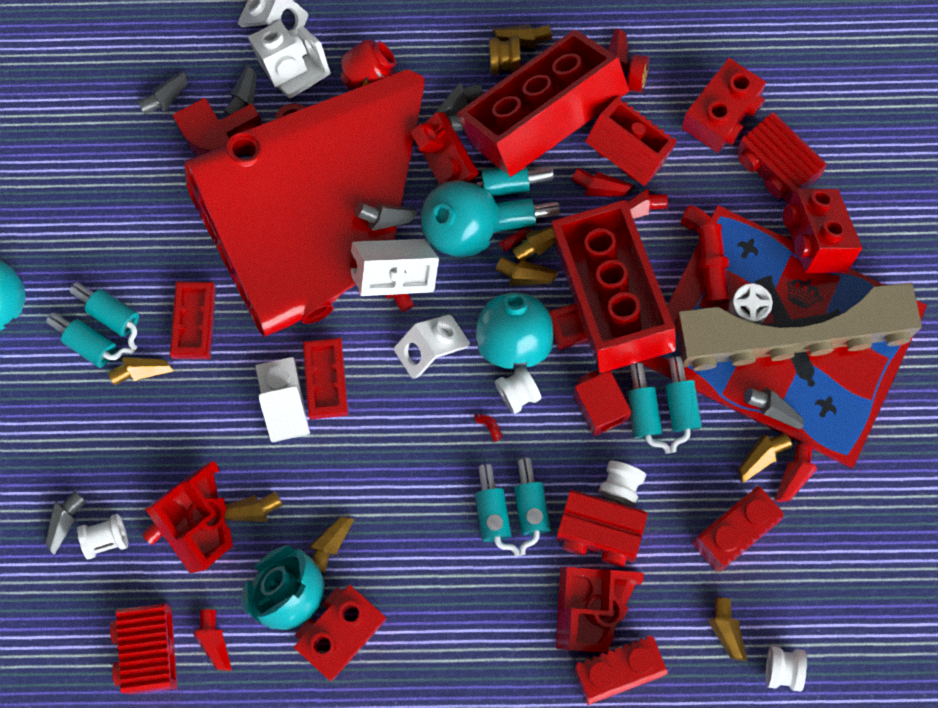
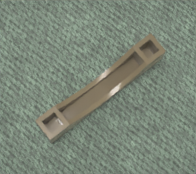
[674,282,922,371]

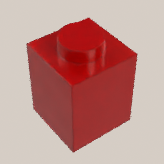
[573,370,631,437]

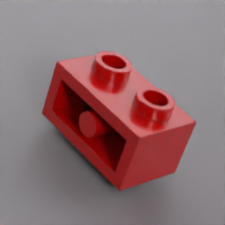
[681,58,766,153]
[783,189,863,273]
[293,584,387,681]

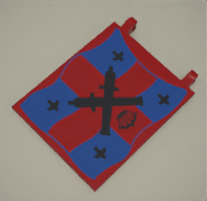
[640,205,928,469]

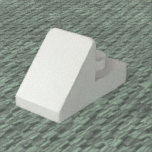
[255,357,310,442]

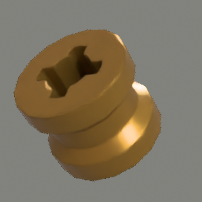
[489,36,521,75]

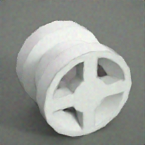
[728,284,773,325]
[495,365,541,415]
[598,461,646,506]
[766,646,807,692]

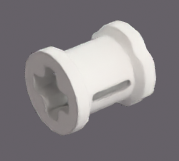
[77,514,128,560]

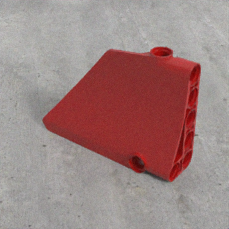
[184,70,425,337]

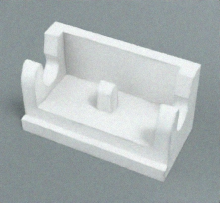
[350,239,439,296]

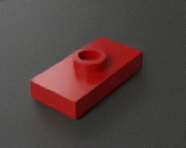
[170,281,216,359]
[303,338,349,420]

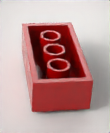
[457,29,630,177]
[551,200,676,373]

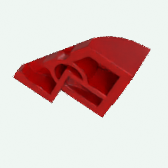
[145,461,233,573]
[556,567,644,652]

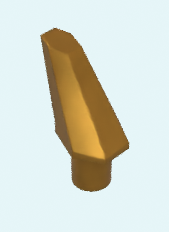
[493,24,552,49]
[512,226,554,262]
[495,257,559,286]
[108,357,174,386]
[738,433,792,483]
[224,492,283,522]
[308,517,355,573]
[708,598,748,662]

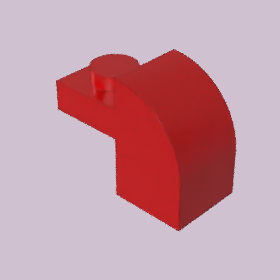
[172,98,262,157]

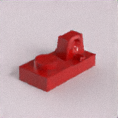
[410,112,479,185]

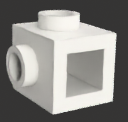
[248,21,308,87]

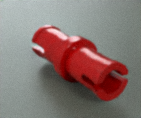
[697,223,731,305]

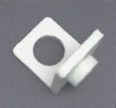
[238,0,308,36]
[277,26,331,98]
[394,314,470,379]

